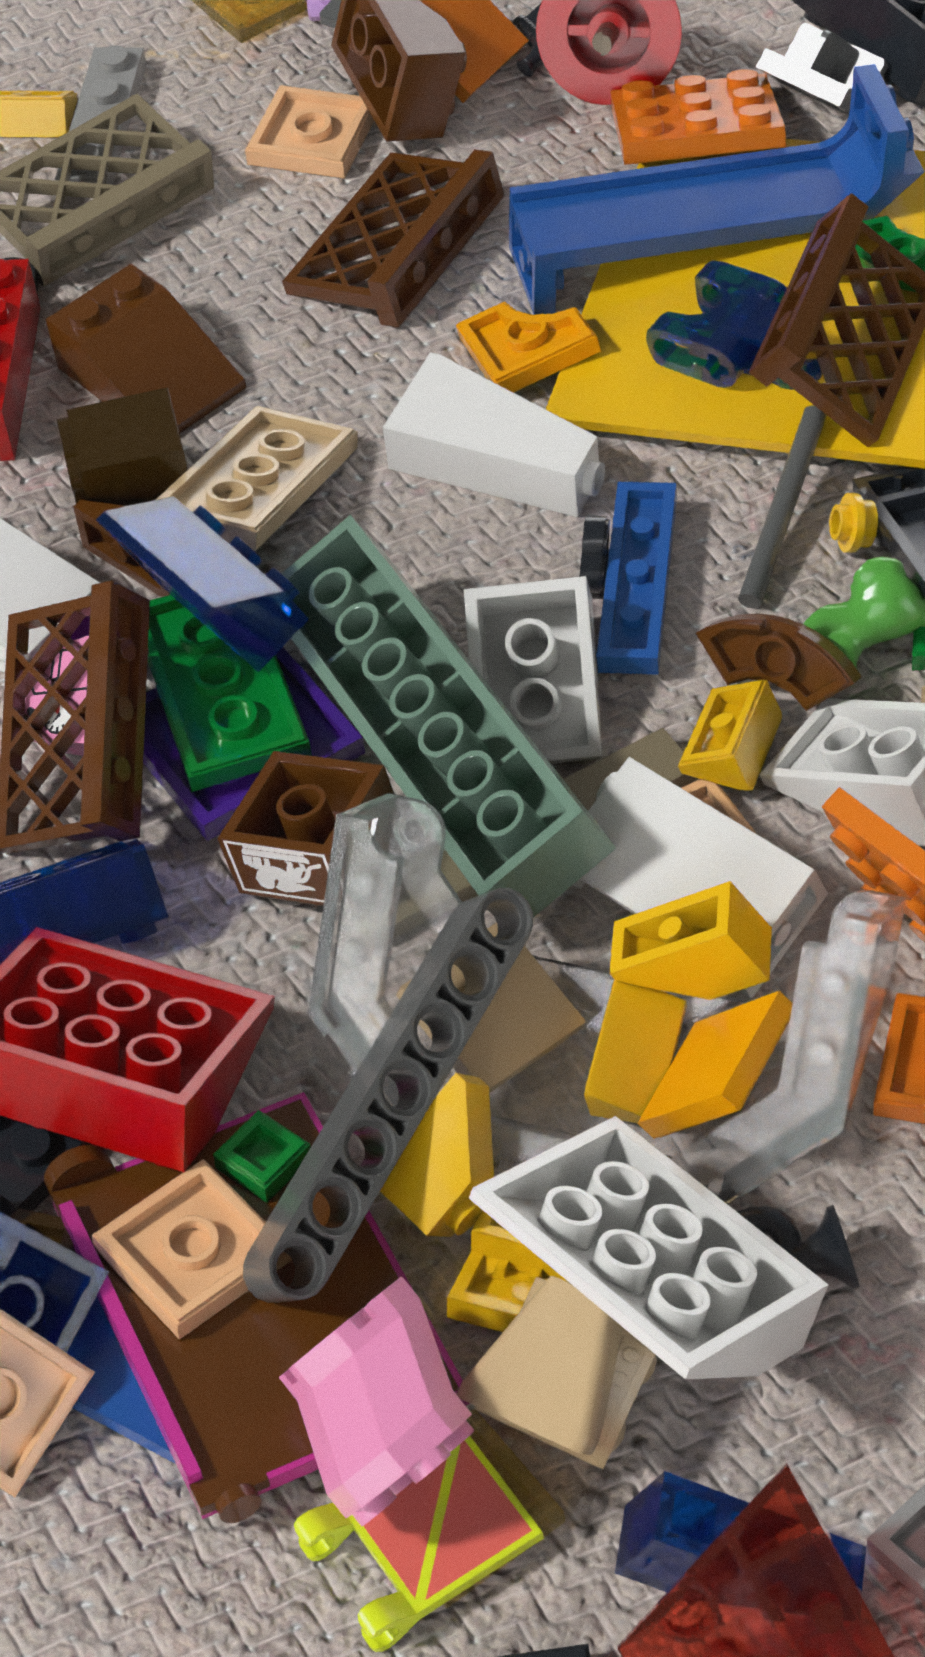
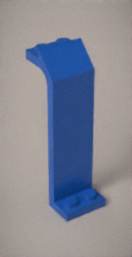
[509,64,925,315]

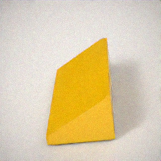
[0,90,78,138]
[678,680,782,791]
[584,979,687,1123]

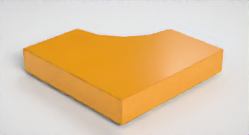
[455,302,601,393]

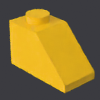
[609,881,772,1000]
[380,1072,494,1237]

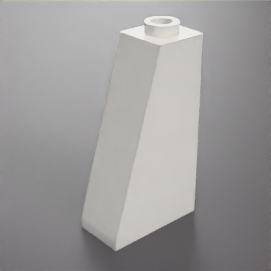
[383,352,605,517]

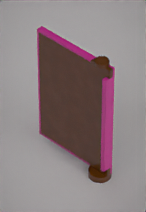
[44,1092,470,1523]

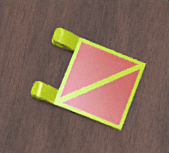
[294,1436,544,1652]

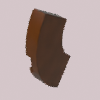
[695,613,862,711]

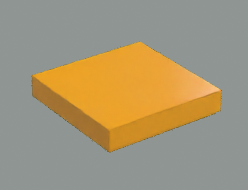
[637,990,796,1139]

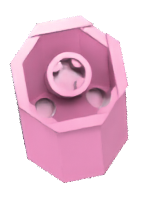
[279,1276,475,1527]

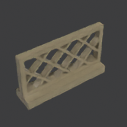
[0,93,214,287]

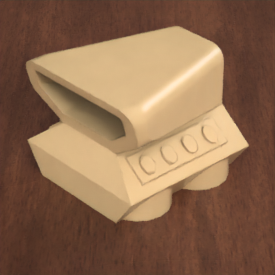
[456,1276,657,1469]

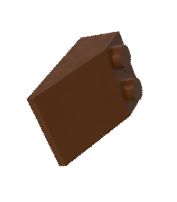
[331,0,467,142]
[46,263,247,433]

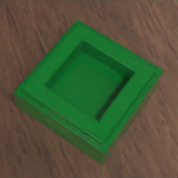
[213,1110,311,1203]

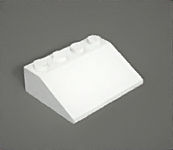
[469,1116,828,1380]

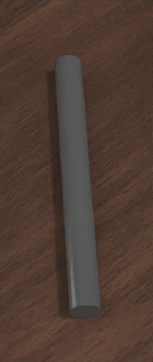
[738,406,827,608]

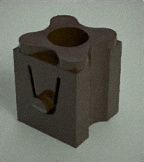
[56,387,188,509]

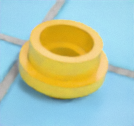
[829,493,878,553]

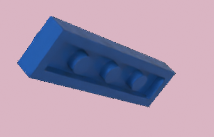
[596,482,677,675]

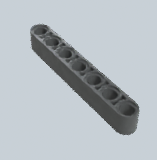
[243,888,533,1303]

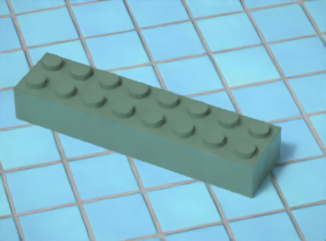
[258,515,617,918]

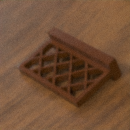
[282,149,505,328]
[749,193,925,447]
[0,580,150,854]

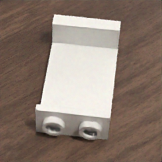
[573,757,828,999]

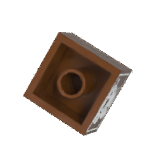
[217,751,404,910]

